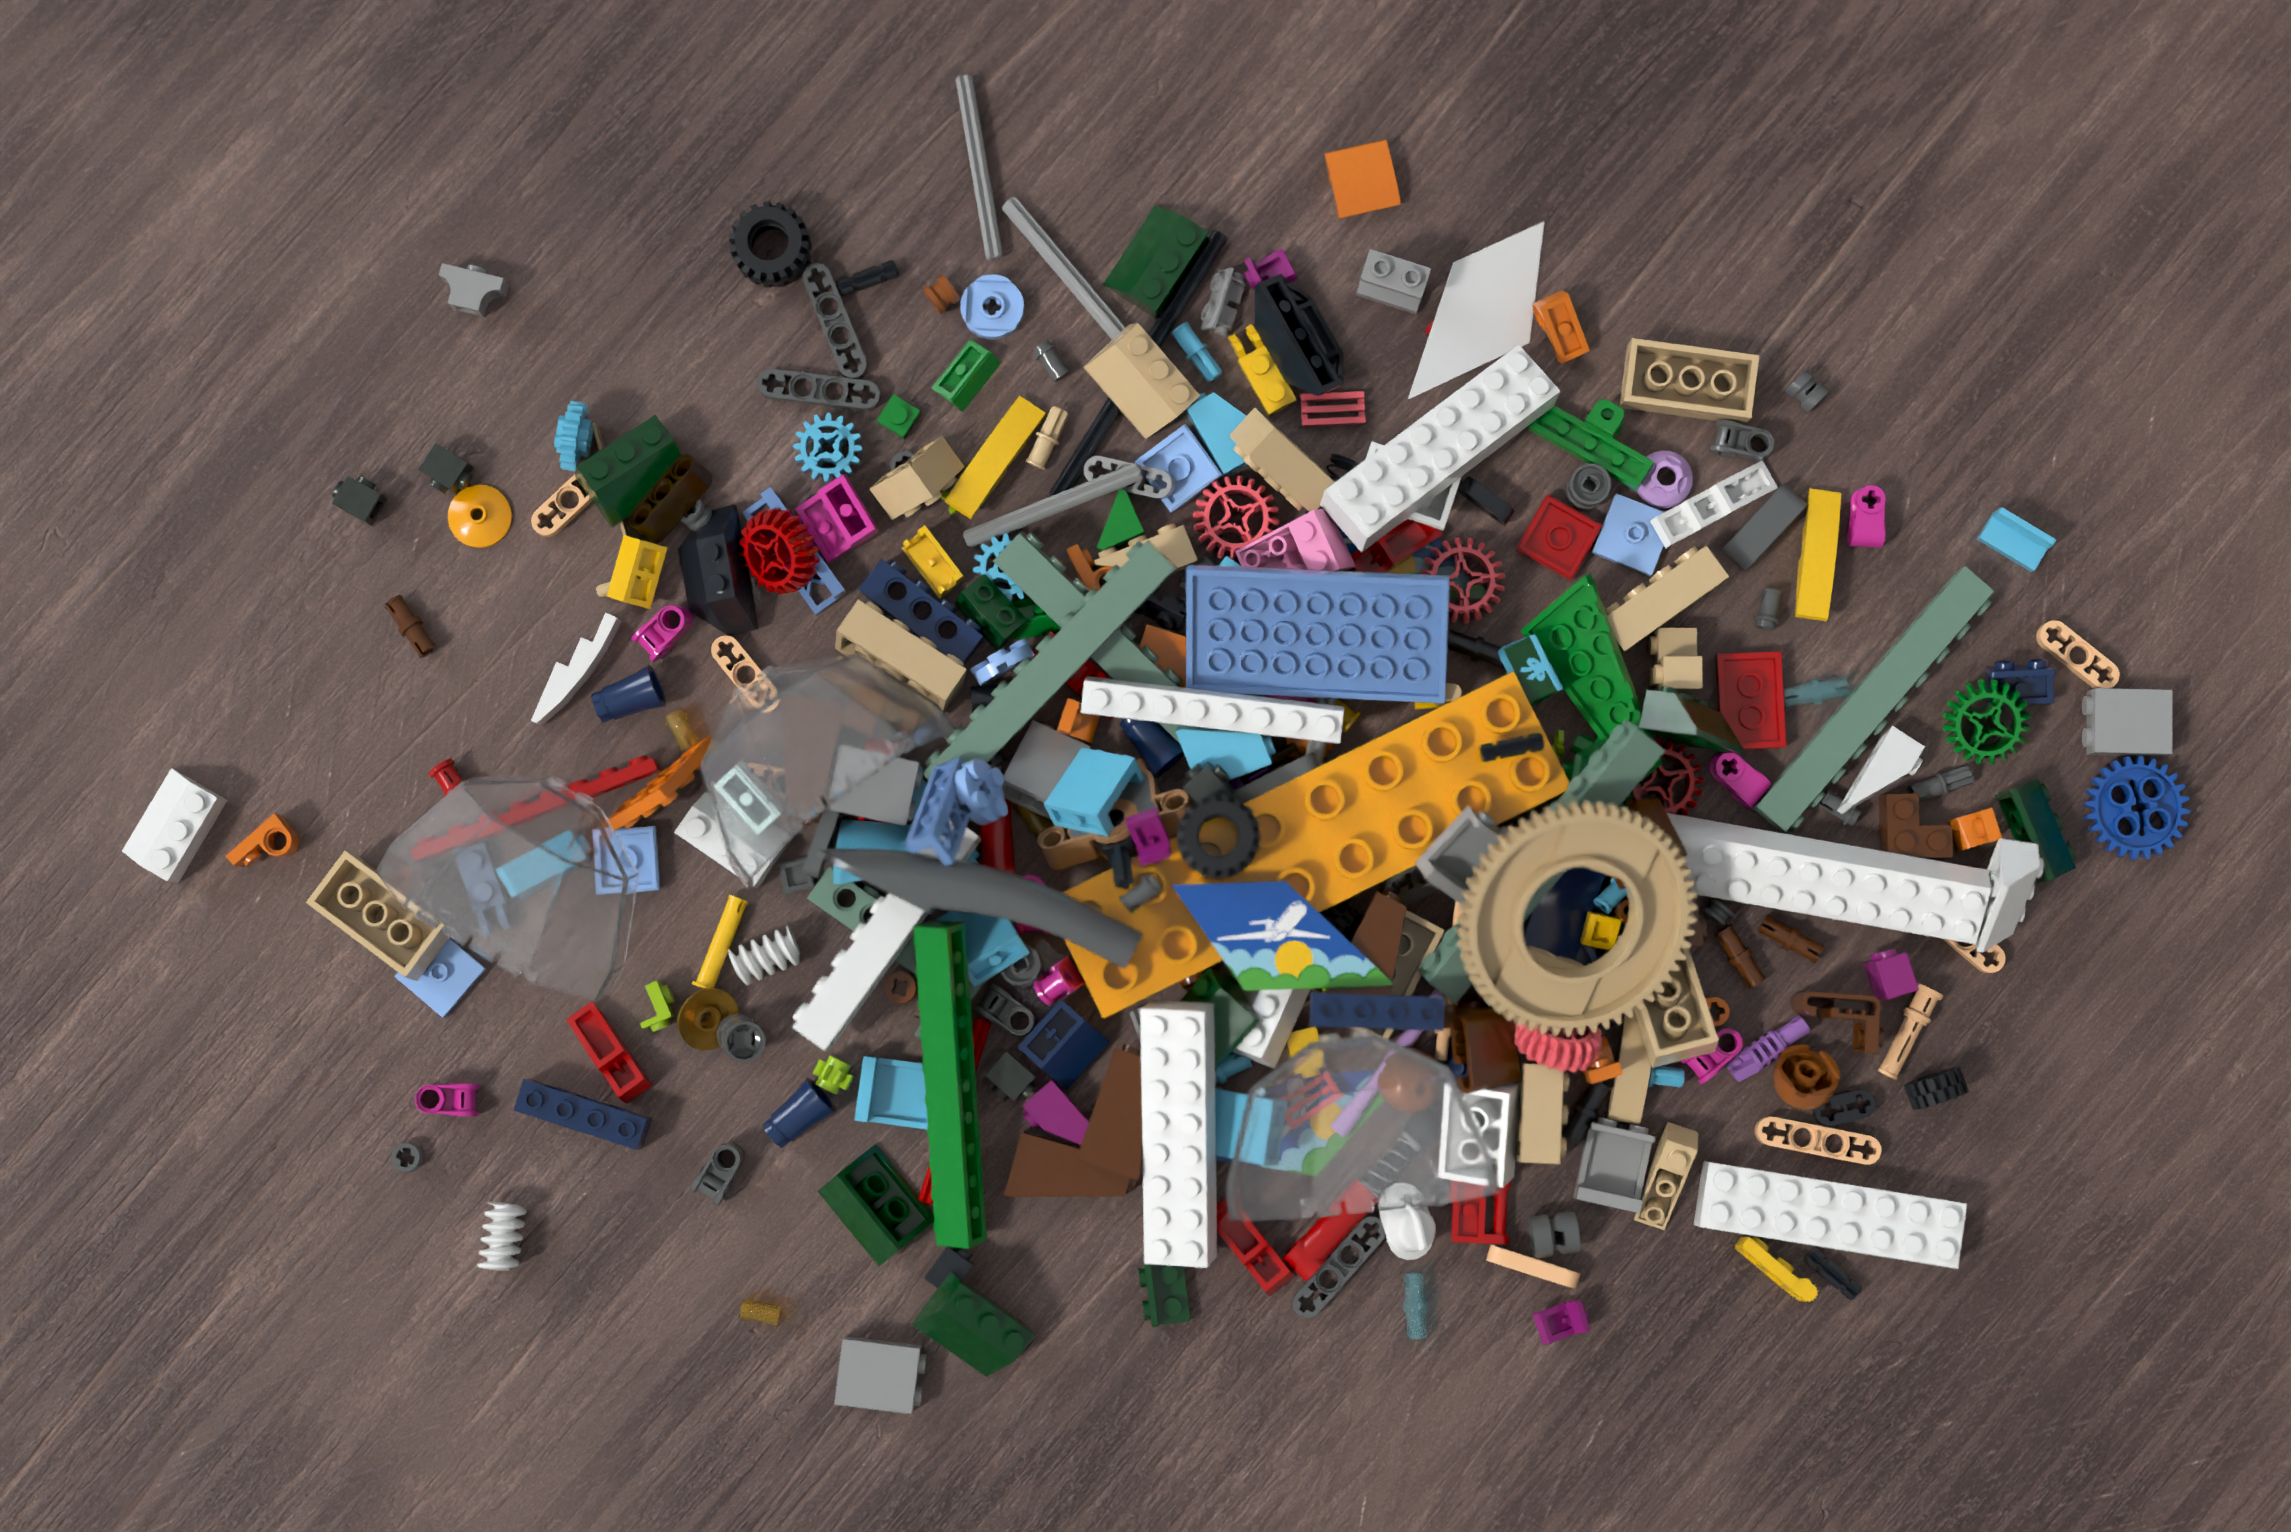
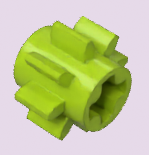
[812,1055,854,1095]

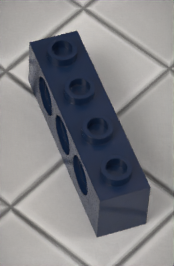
[858,559,984,667]
[1309,993,1445,1031]
[513,1079,652,1150]

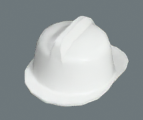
[1378,1183,1436,1260]

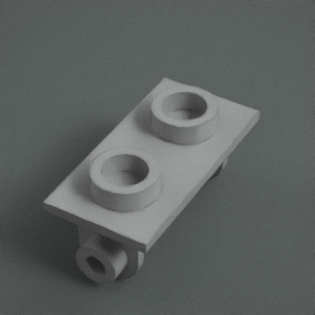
[1200,267,1246,336]

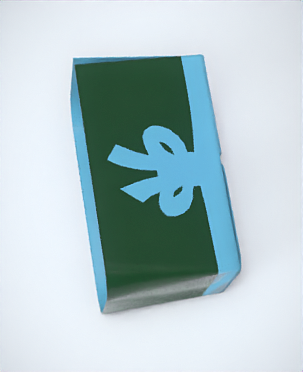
[1498,634,1563,707]

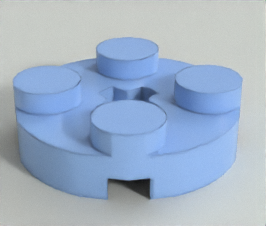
[960,274,1024,339]
[970,638,1034,686]
[955,759,1008,825]

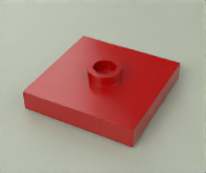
[1515,494,1603,582]

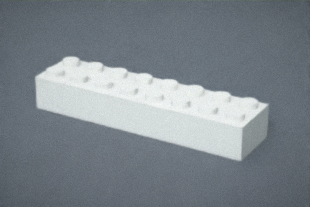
[1320,344,1560,552]
[793,816,982,1051]
[1141,1000,1217,1268]
[1694,1161,1967,1269]

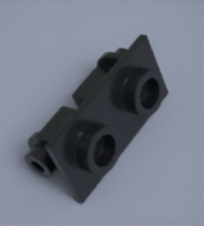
[1134,588,1186,633]

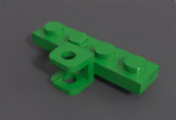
[1527,399,1654,492]

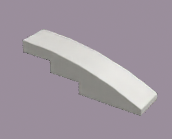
[1650,460,1778,548]
[531,613,622,726]

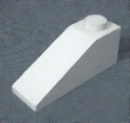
[1837,726,1925,814]

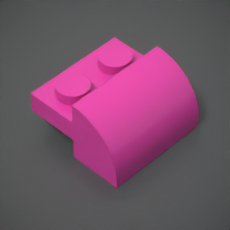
[795,474,879,563]

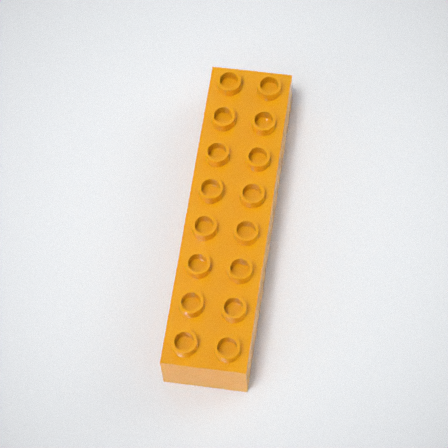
[1063,671,1570,1019]

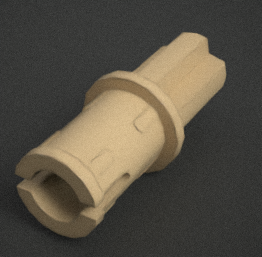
[1025,406,1068,470]

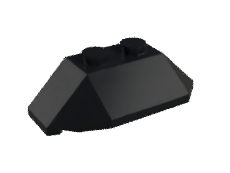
[1254,274,1343,396]
[678,504,759,636]

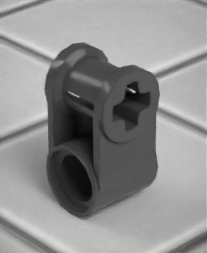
[1709,419,1774,462]
[974,982,1036,1036]
[690,1142,745,1206]

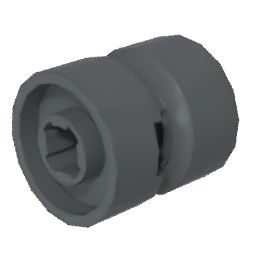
[1565,464,1611,511]
[1000,944,1045,987]
[716,1013,766,1063]
[1528,1211,1581,1258]

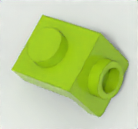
[640,981,676,1032]

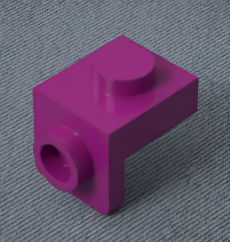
[1244,248,1298,289]
[1126,807,1172,866]
[1533,1300,1590,1345]

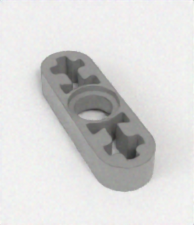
[1084,456,1176,499]

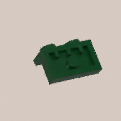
[954,574,1026,651]
[1138,1264,1190,1327]

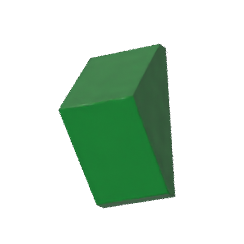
[1097,489,1144,553]

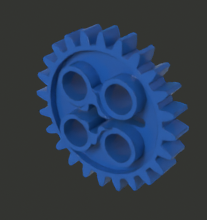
[2082,756,2190,860]

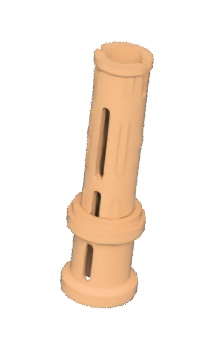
[1877,983,1943,1080]

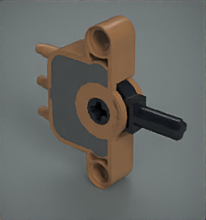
[1037,758,1192,890]

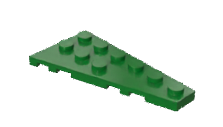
[1520,573,1662,783]

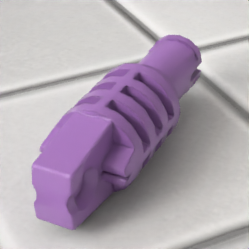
[1726,1015,1811,1082]

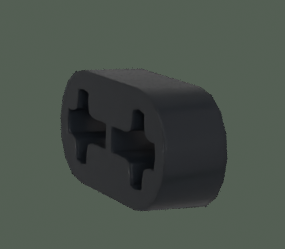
[1457,476,1515,525]
[1812,1089,1875,1126]

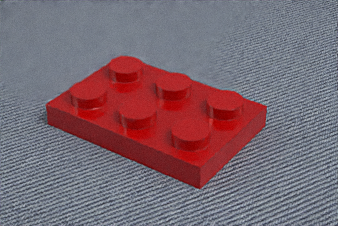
[1715,651,1786,750]

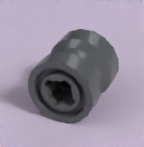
[1785,369,1829,413]

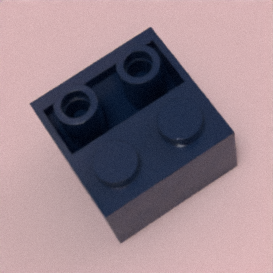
[1018,999,1109,1090]

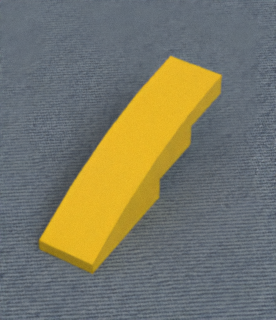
[945,395,1046,519]
[1795,488,1841,622]

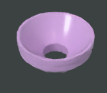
[1637,451,1693,509]

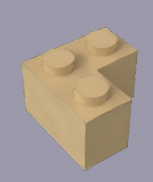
[870,436,964,520]
[1648,628,1703,695]

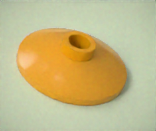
[448,485,512,548]

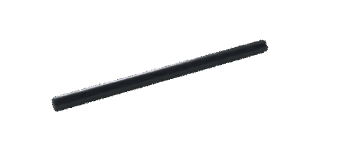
[1050,230,1227,496]

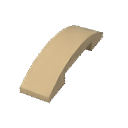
[1607,1008,1651,1125]

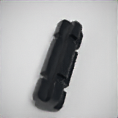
[837,260,899,296]
[1479,732,1544,762]
[1804,1248,1862,1300]

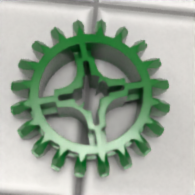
[1942,678,2031,765]

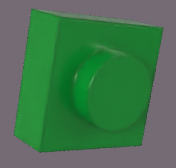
[876,394,921,439]

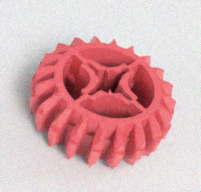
[1193,476,1279,561]
[1419,537,1505,624]
[1514,1024,1602,1073]

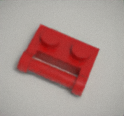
[1451,1179,1512,1245]

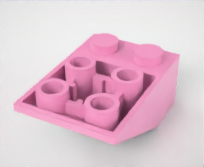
[1235,509,1355,572]

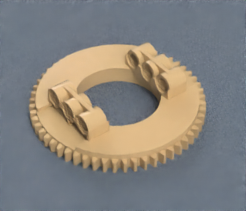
[1456,800,1697,1036]

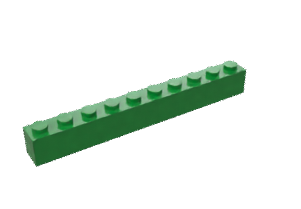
[913,920,987,1249]

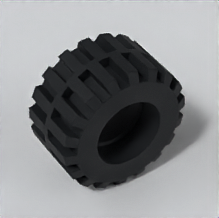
[729,201,812,288]
[1177,794,1260,879]

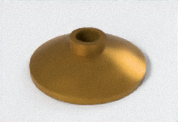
[677,988,739,1050]

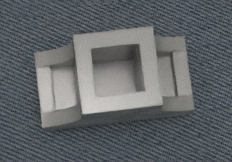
[439,263,509,317]

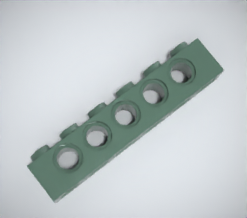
[807,867,988,1004]

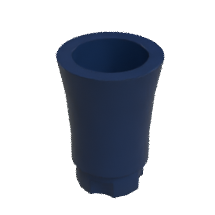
[591,665,666,723]
[1119,718,1185,778]
[762,1077,836,1148]

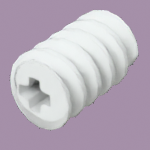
[728,925,800,985]
[477,1202,527,1271]

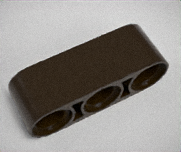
[629,454,713,544]

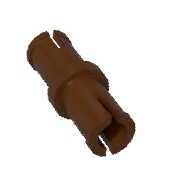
[384,595,437,658]
[1757,914,1825,964]
[1714,924,1766,989]

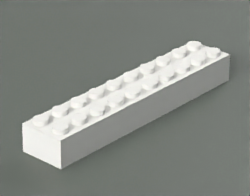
[1667,813,1992,944]

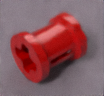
[428,758,470,800]

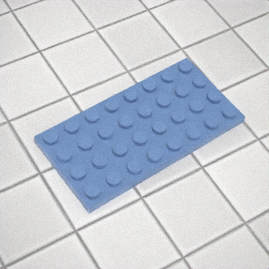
[1186,565,1450,703]

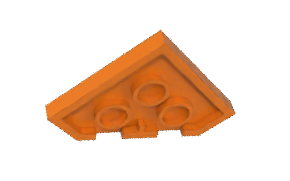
[604,736,718,832]

